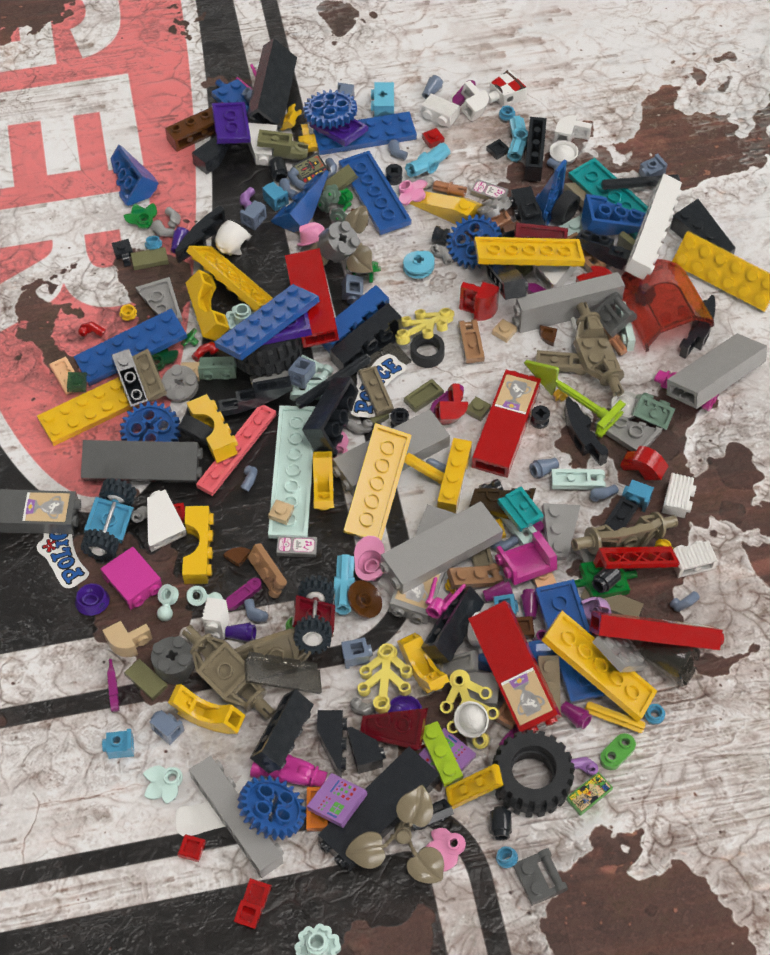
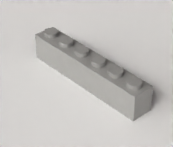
[189,755,284,878]

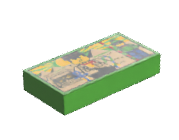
[566,772,613,816]

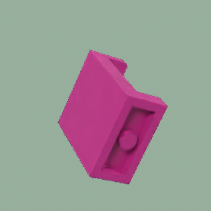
[495,531,557,585]
[100,547,163,610]

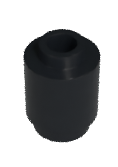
[268,157,288,182]
[592,568,621,593]
[490,806,512,841]

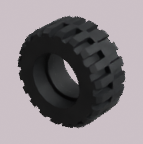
[234,320,303,377]
[492,730,575,818]

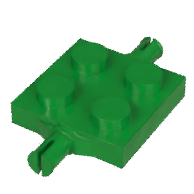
[574,561,638,598]

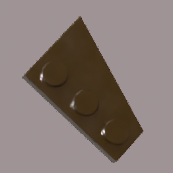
[469,488,536,520]

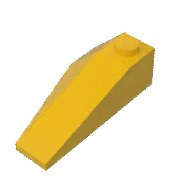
[409,191,483,225]

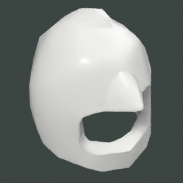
[215,220,252,255]

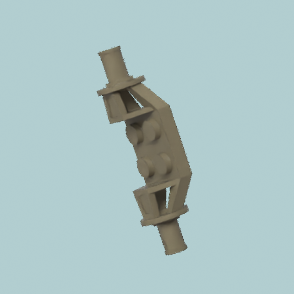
[573,302,625,397]
[571,512,678,554]
[182,625,276,720]
[235,628,334,679]

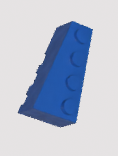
[321,285,389,353]

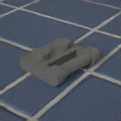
[593,292,637,337]
[513,848,568,906]

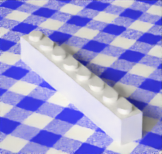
[624,174,682,280]

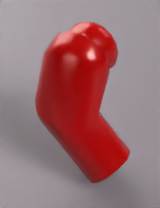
[78,321,106,337]
[191,342,218,362]

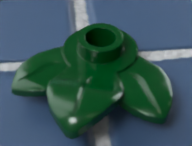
[152,348,178,371]

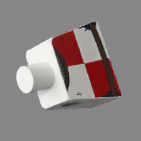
[488,69,527,107]

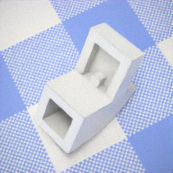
[461,81,489,122]
[554,115,592,143]

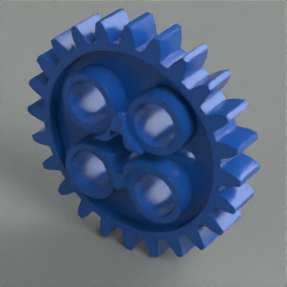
[303,89,358,129]
[446,214,503,270]
[119,401,181,442]
[237,775,306,840]

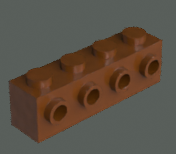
[165,102,224,152]

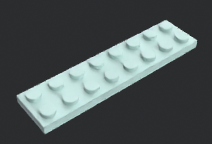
[268,406,315,539]

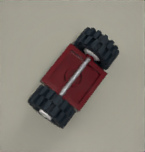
[292,575,335,654]

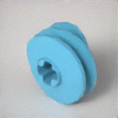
[403,251,435,279]

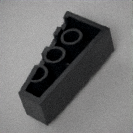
[670,199,736,254]
[330,303,402,370]
[302,377,359,457]

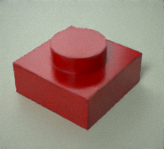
[422,128,445,149]

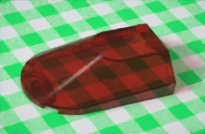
[621,259,714,352]

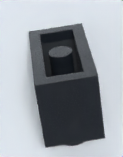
[347,727,386,774]

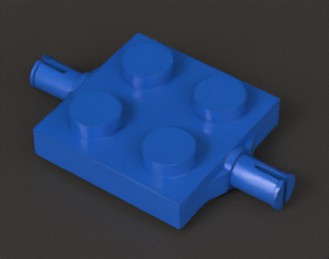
[212,79,249,112]

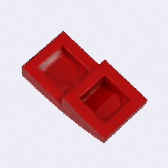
[234,878,272,929]

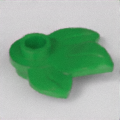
[124,203,157,229]

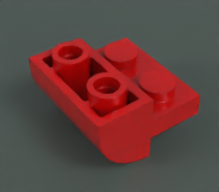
[459,282,500,321]

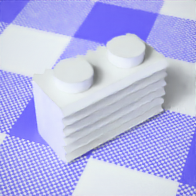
[421,93,460,128]
[662,473,696,518]
[673,541,718,578]
[202,598,229,640]

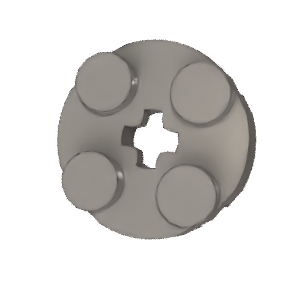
[477,193,512,220]
[162,364,199,402]

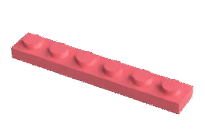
[196,405,277,496]

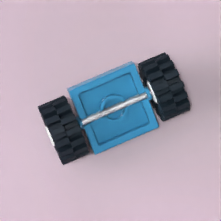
[80,478,137,561]

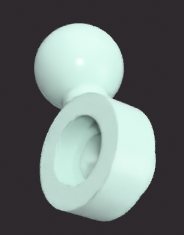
[157,584,179,622]
[186,586,223,606]

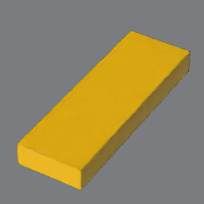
[445,764,503,809]

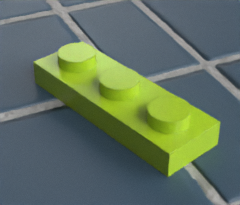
[422,721,464,787]

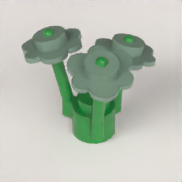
[317,184,353,222]

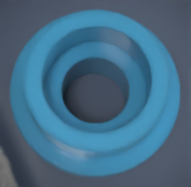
[499,105,515,121]
[145,236,162,250]
[644,704,665,725]
[496,846,518,868]

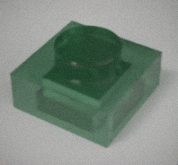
[67,372,87,392]

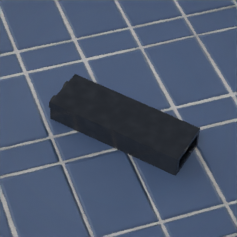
[247,38,297,130]
[318,747,440,872]

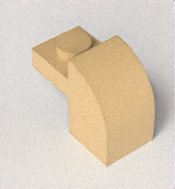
[103,621,152,657]

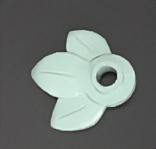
[143,765,183,804]

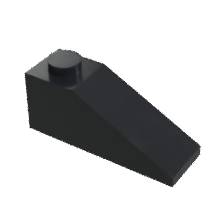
[192,136,231,175]

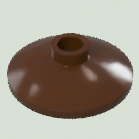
[347,580,382,618]

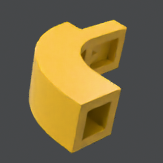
[313,451,334,510]
[397,633,449,693]
[168,684,246,734]

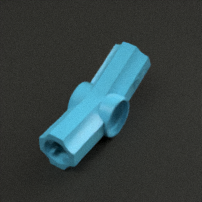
[507,115,528,162]
[405,142,451,178]
[334,555,355,615]

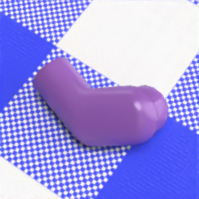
[239,187,255,209]
[571,757,598,775]

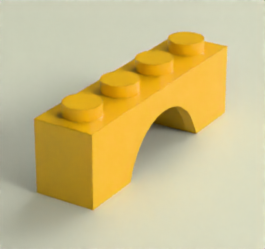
[186,270,230,341]
[187,394,238,463]
[437,438,472,514]
[182,506,214,584]

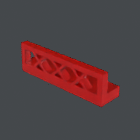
[593,546,680,569]

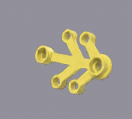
[395,308,455,345]
[357,643,413,713]
[440,670,500,749]

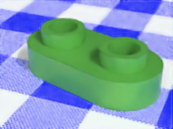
[600,733,636,770]

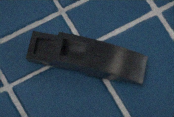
[576,229,631,270]
[679,294,716,359]
[564,397,609,466]

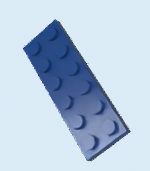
[313,111,417,155]
[338,151,412,235]
[215,284,320,361]
[74,308,188,386]
[534,579,606,704]

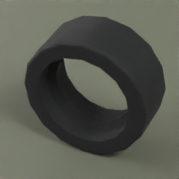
[551,190,581,225]
[410,333,445,368]
[178,415,213,446]

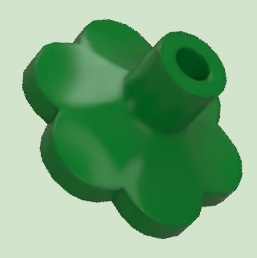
[181,328,199,347]

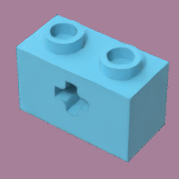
[371,82,394,117]

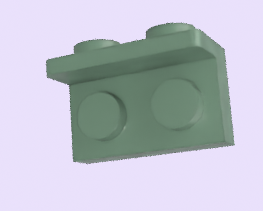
[198,356,237,380]
[632,392,675,430]

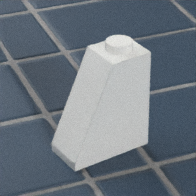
[248,123,278,166]
[533,265,577,290]
[147,490,187,552]

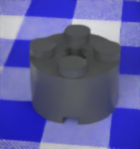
[317,221,360,263]
[151,636,195,685]

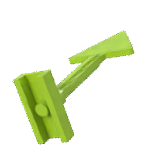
[524,360,626,438]

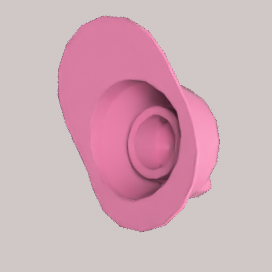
[297,222,325,246]
[354,536,385,581]

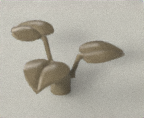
[309,206,373,274]
[346,785,444,884]

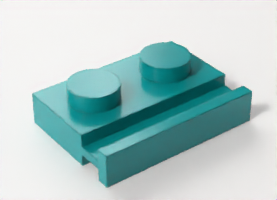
[497,486,544,532]

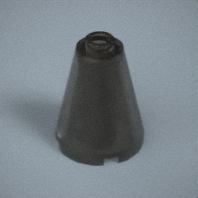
[639,641,700,686]

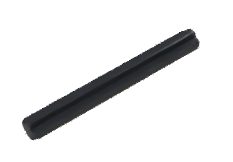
[601,174,680,190]
[295,353,371,409]

